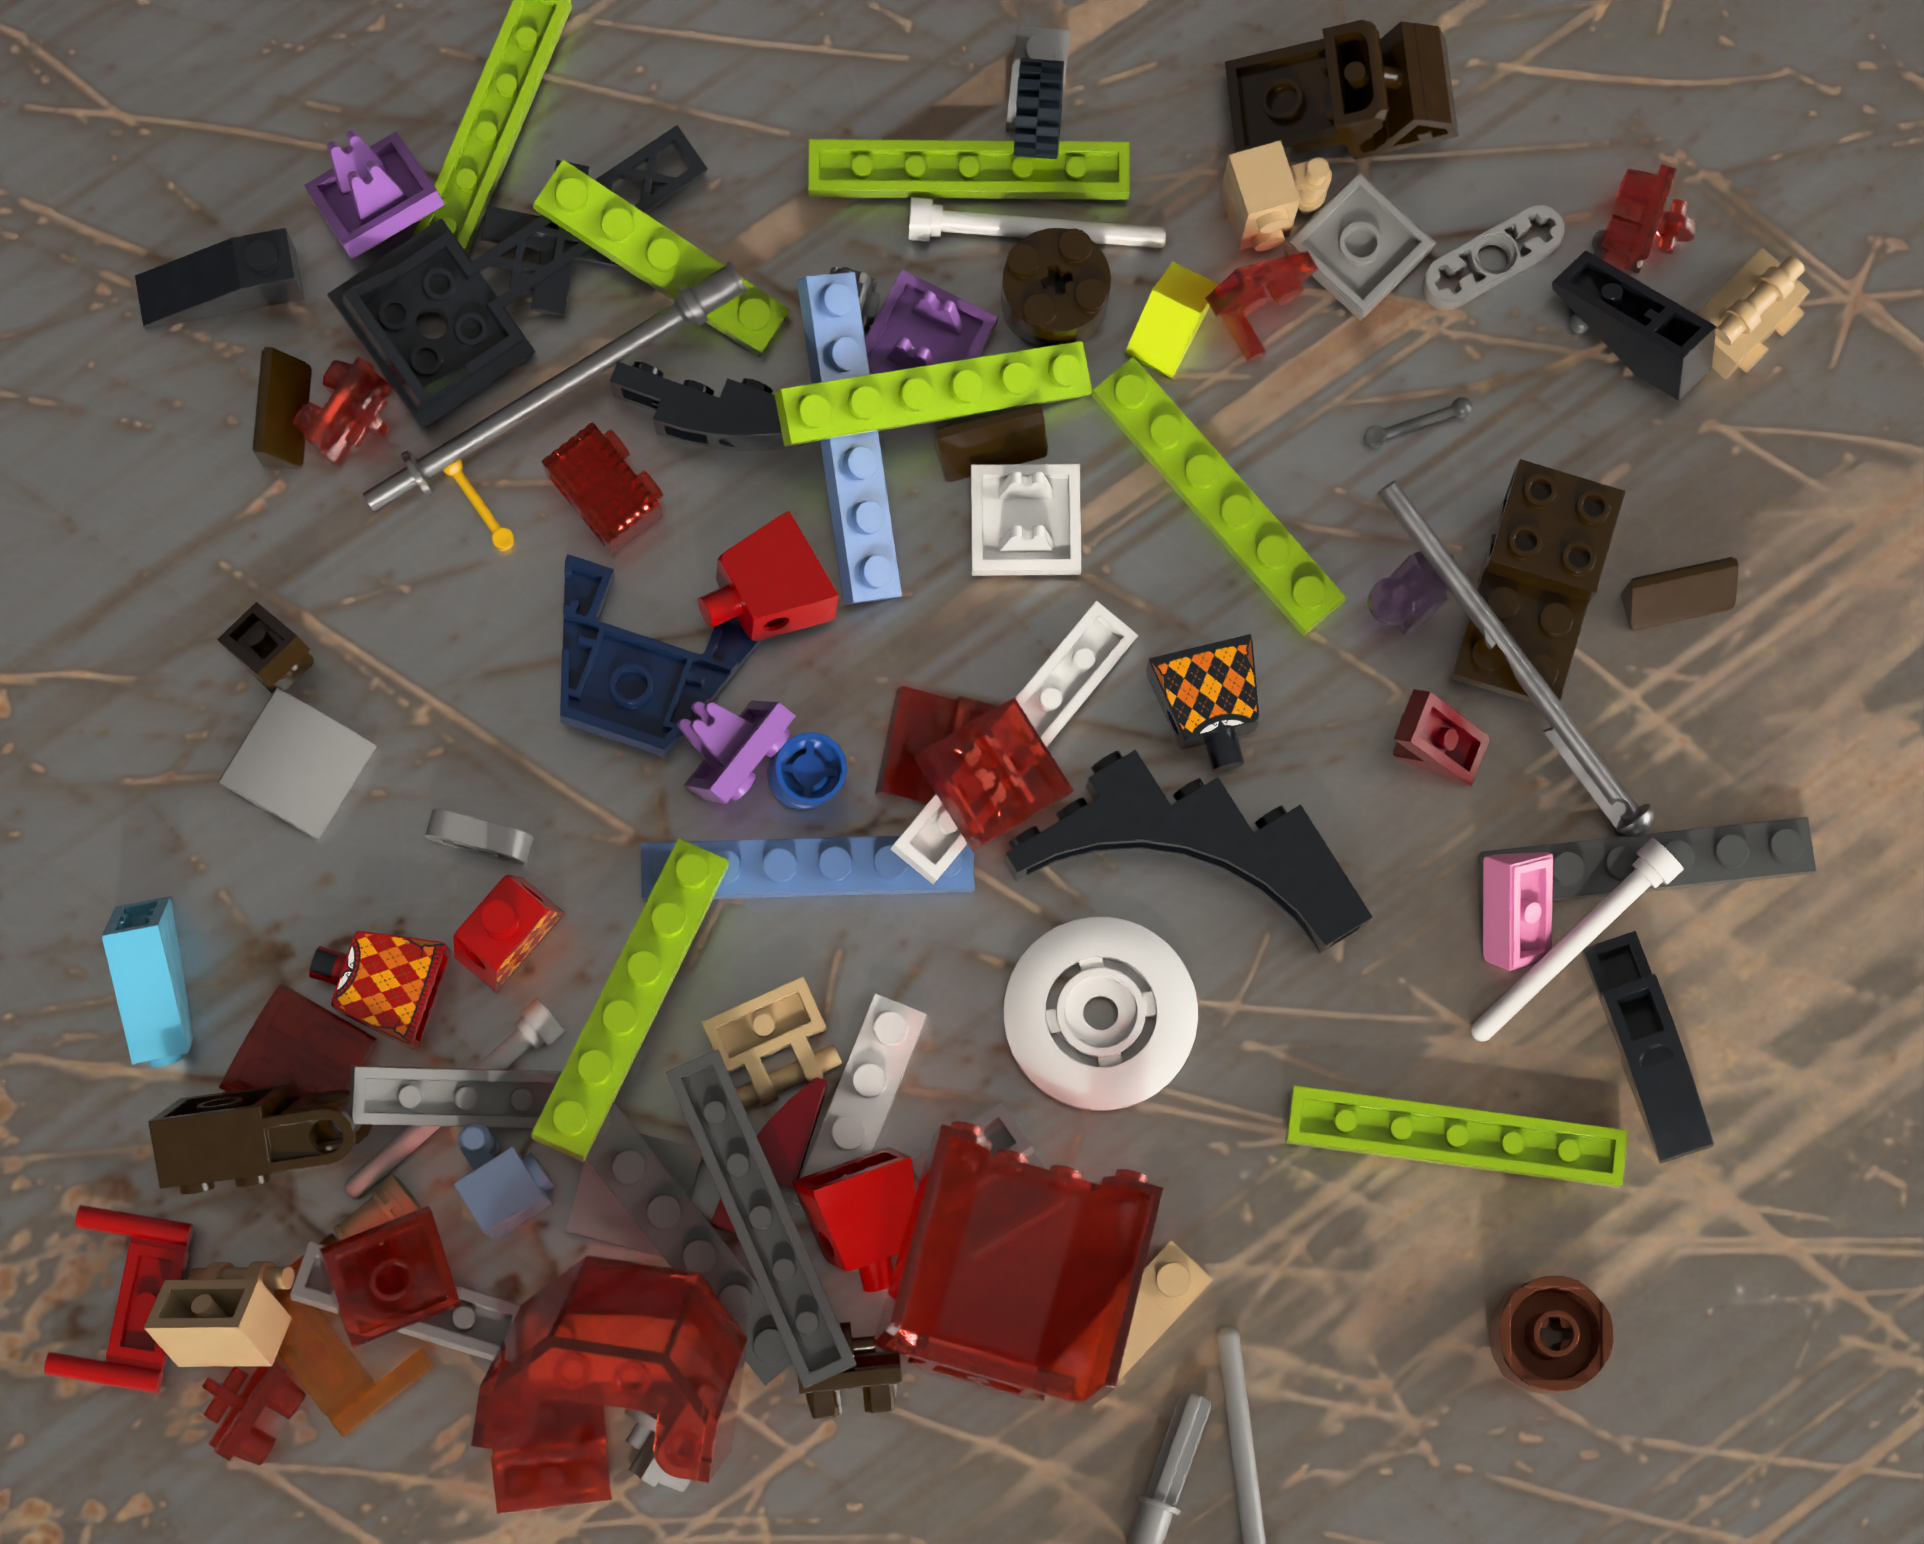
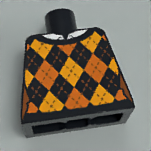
[1146,634,1259,772]

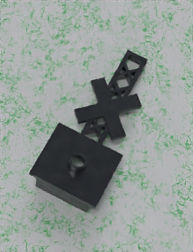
[327,125,708,429]

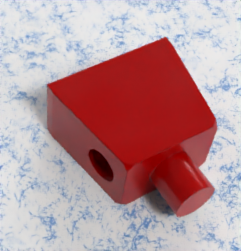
[698,511,839,641]
[792,1147,918,1292]

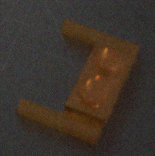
[272,1233,435,1438]

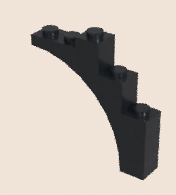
[1004,749,1373,954]

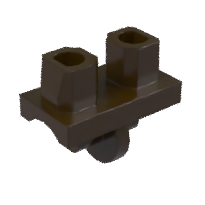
[798,1321,902,1419]

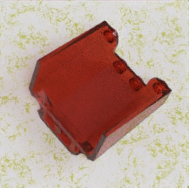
[873,1121,1163,1406]
[471,1255,748,1483]

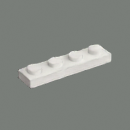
[791,994,927,1207]

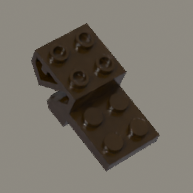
[1225,20,1459,159]
[1451,459,1626,704]

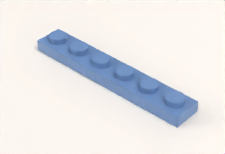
[797,272,902,605]
[641,836,975,901]

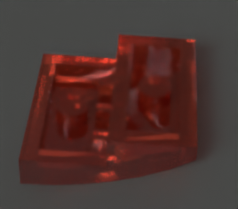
[875,686,1007,806]
[914,697,1074,852]
[219,984,377,1107]
[486,1381,612,1514]

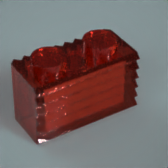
[541,422,664,555]

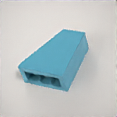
[102,896,194,1067]

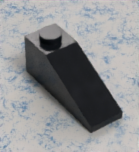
[135,228,305,329]
[1552,250,1717,401]

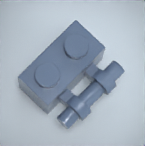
[453,1123,554,1241]

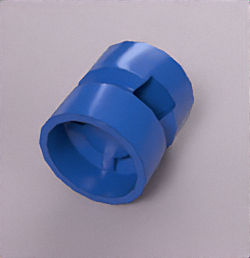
[767,732,847,810]

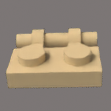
[701,976,843,1109]

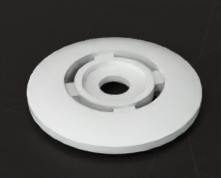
[1003,917,1198,1111]

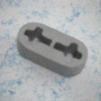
[425,809,534,865]

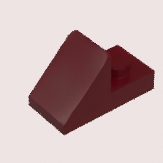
[1393,689,1491,787]

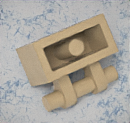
[1220,140,1332,251]
[1696,247,1810,380]
[144,1261,295,1367]

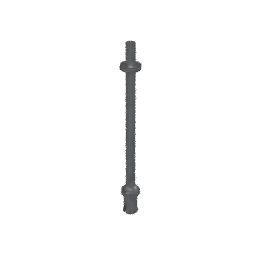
[363,262,748,511]

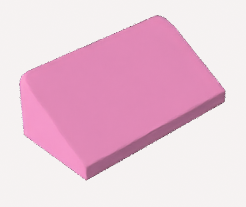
[1483,852,1553,971]

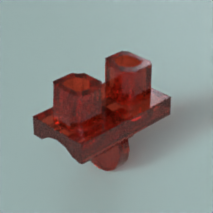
[1601,164,1697,274]
[293,357,392,466]
[202,1361,306,1466]

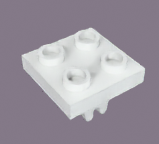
[971,464,1081,576]

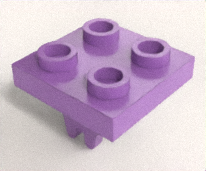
[304,130,445,260]
[865,270,998,375]
[677,700,796,804]

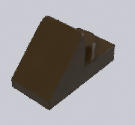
[217,602,314,694]

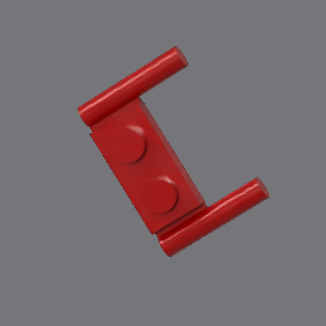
[44,1205,193,1394]

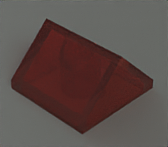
[319,1206,461,1348]

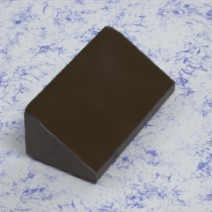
[252,347,312,469]
[935,403,1048,482]
[1621,557,1739,630]

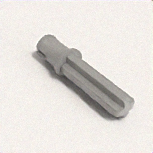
[1127,1392,1212,1544]

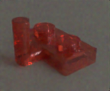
[1205,251,1318,363]

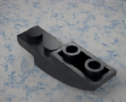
[610,361,820,451]
[1582,931,1714,1164]

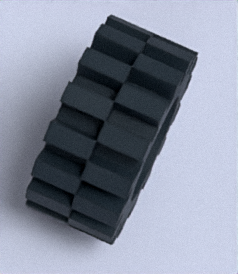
[1014,58,1064,159]

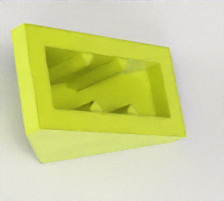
[1124,262,1220,379]

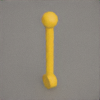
[442,459,514,551]

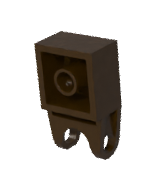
[148,1084,374,1194]

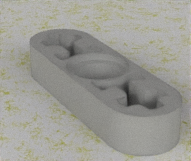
[1422,205,1565,310]

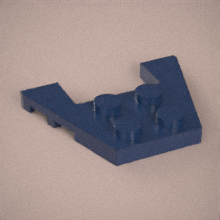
[560,554,762,757]

